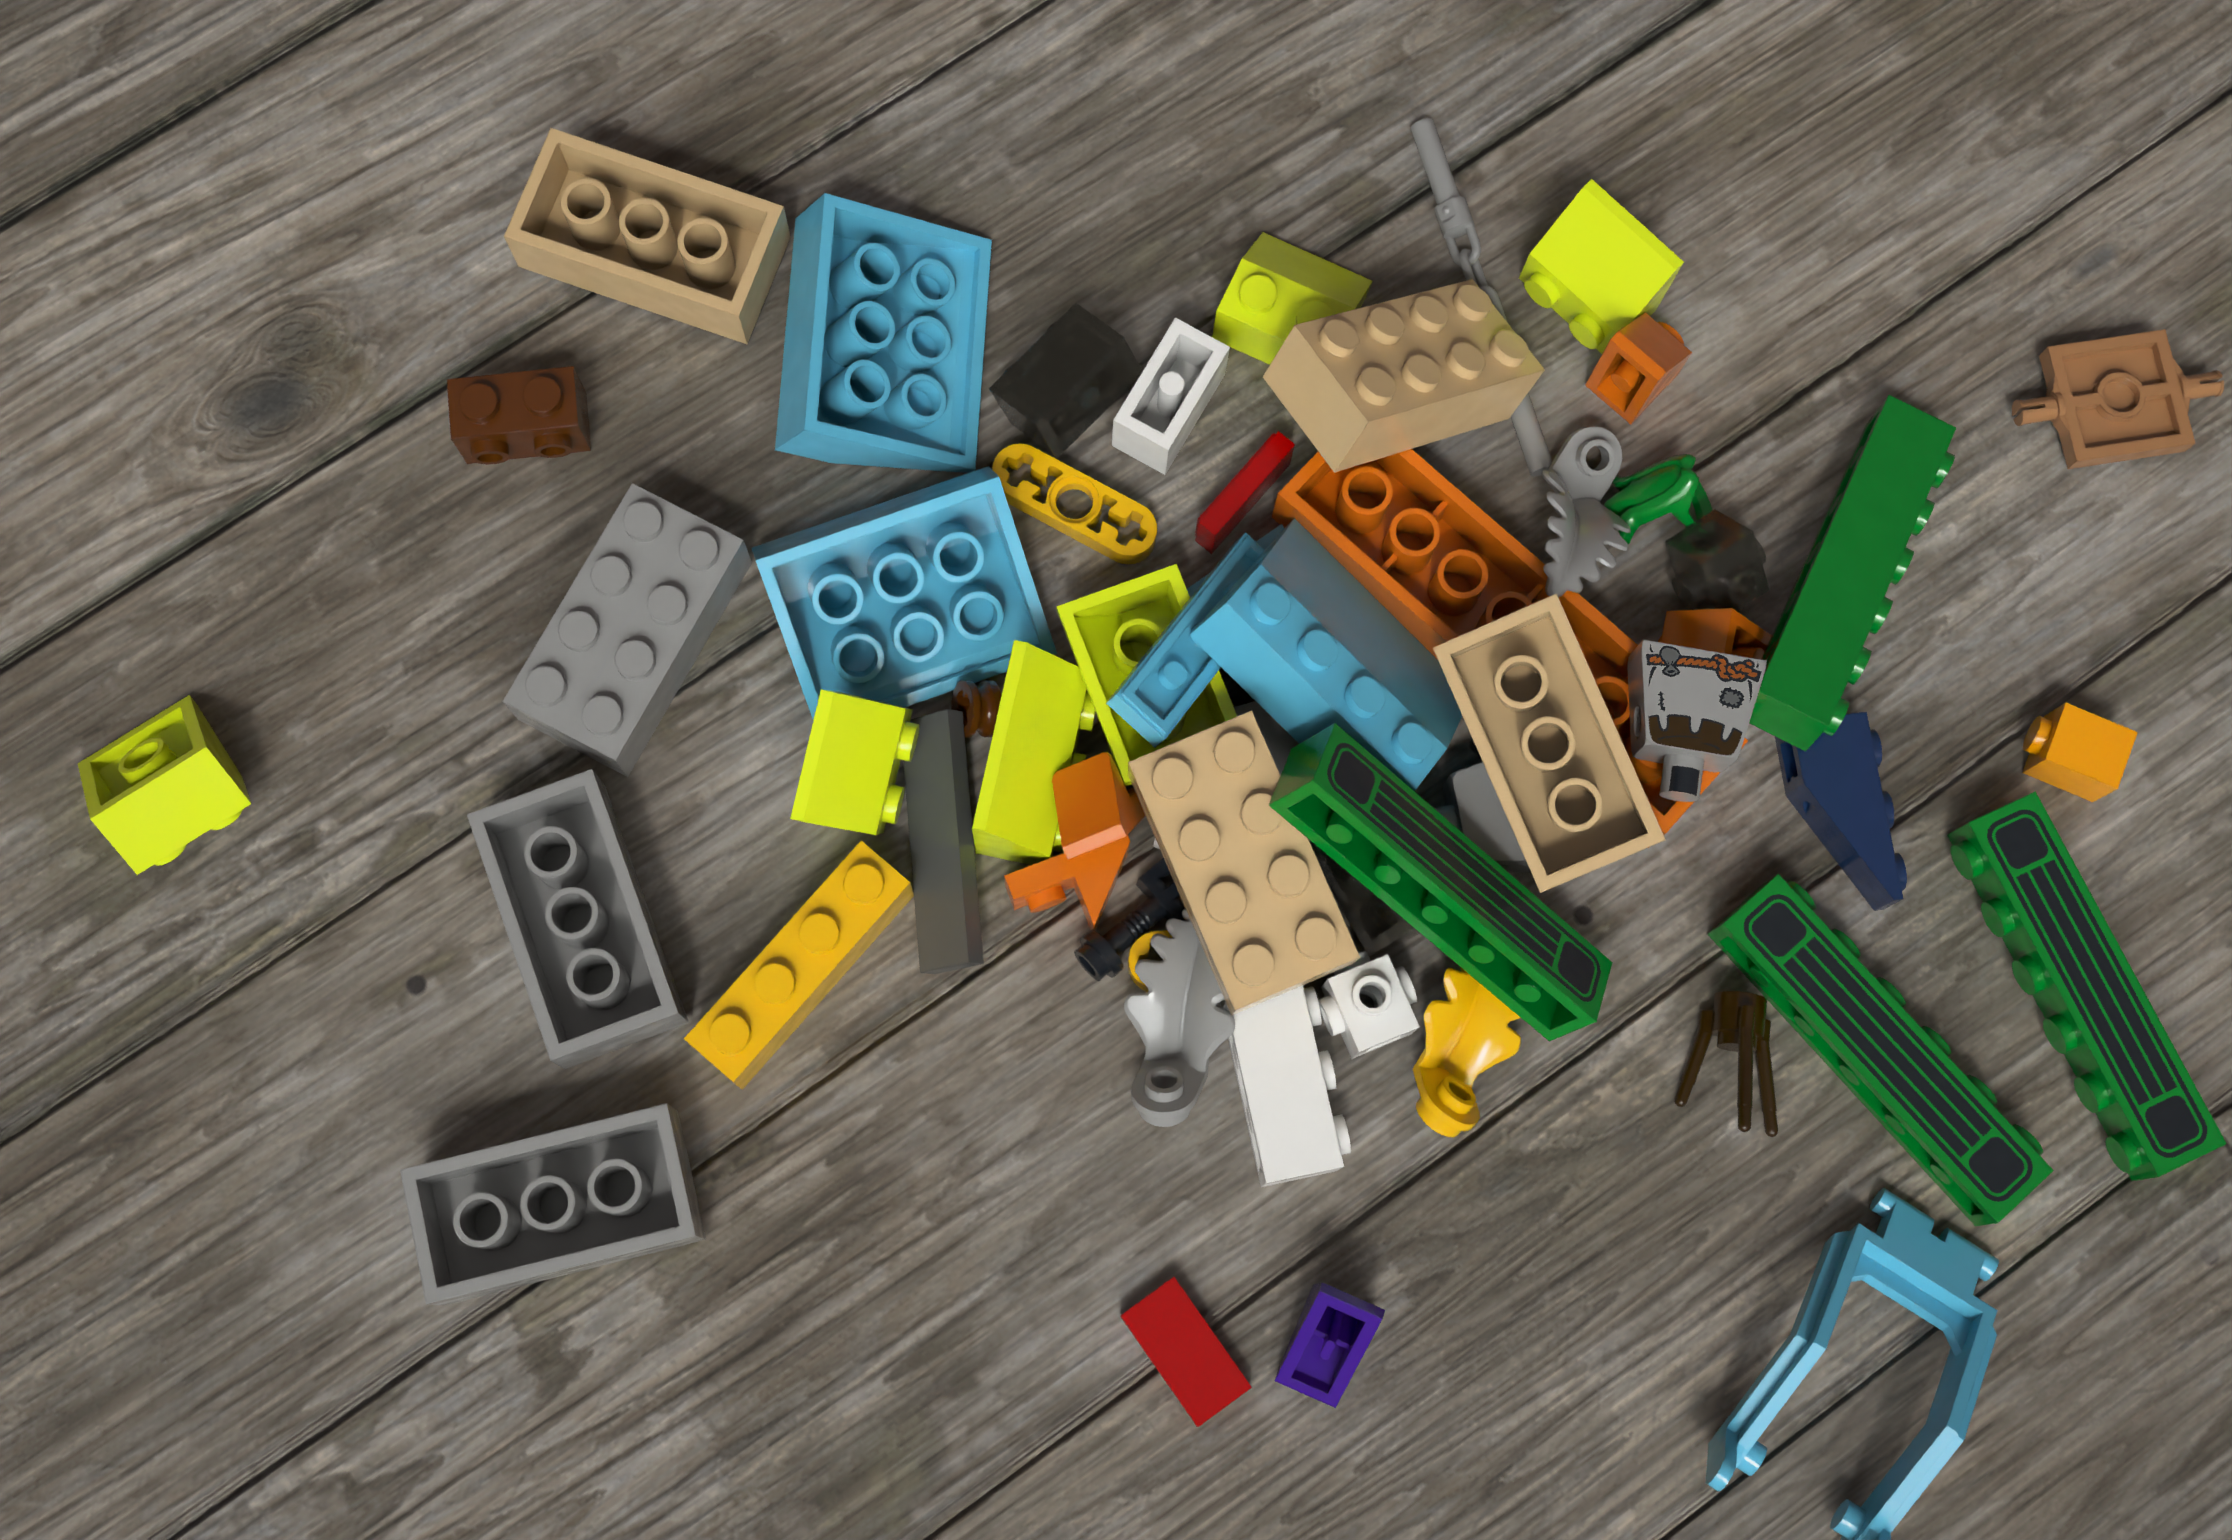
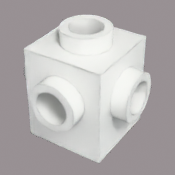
[1318,951,1419,1059]

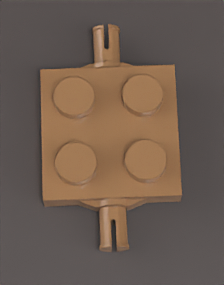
[2012,329,2224,469]

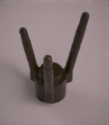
[1674,991,1778,1137]

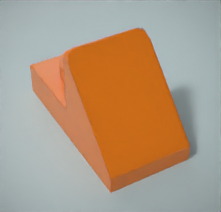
[1052,752,1146,860]
[1004,835,1130,931]

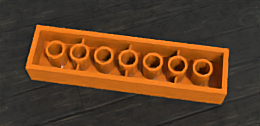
[1272,449,1748,848]

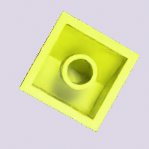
[1519,179,1684,354]
[1212,232,1373,365]
[790,689,919,835]
[78,695,251,875]

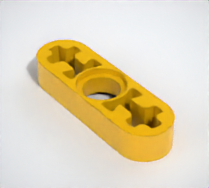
[992,444,1157,564]

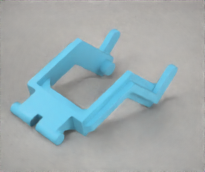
[1706,1188,1999,1540]

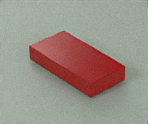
[1195,431,1295,554]
[1120,1277,1252,1427]

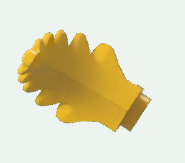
[1412,967,1521,1137]

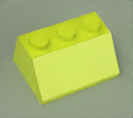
[1056,564,1237,786]
[972,640,1096,865]

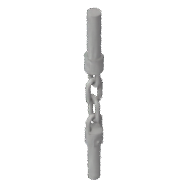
[1411,118,1552,476]

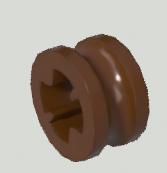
[951,680,1002,737]

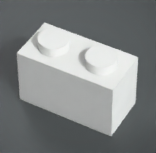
[1112,317,1230,475]

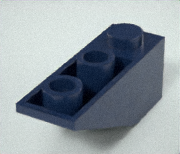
[1775,712,1907,911]

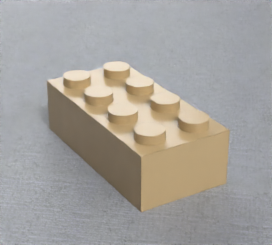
[504,128,791,344]
[1263,279,1545,473]
[1433,594,1666,893]
[1128,711,1360,1015]

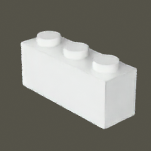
[1220,985,1351,1187]

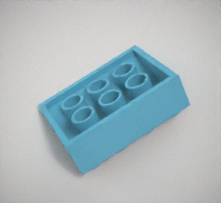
[775,193,992,473]
[752,466,1057,720]
[1189,518,1462,791]

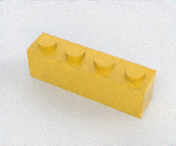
[684,840,914,1090]

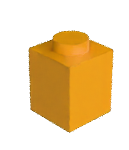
[2022,703,2138,802]

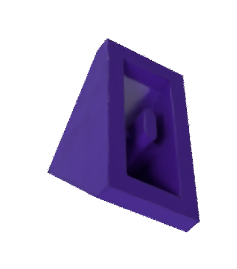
[1274,1282,1385,1408]

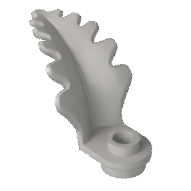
[1542,426,1631,598]
[1124,909,1235,1127]

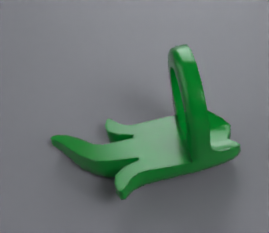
[1604,454,1715,545]

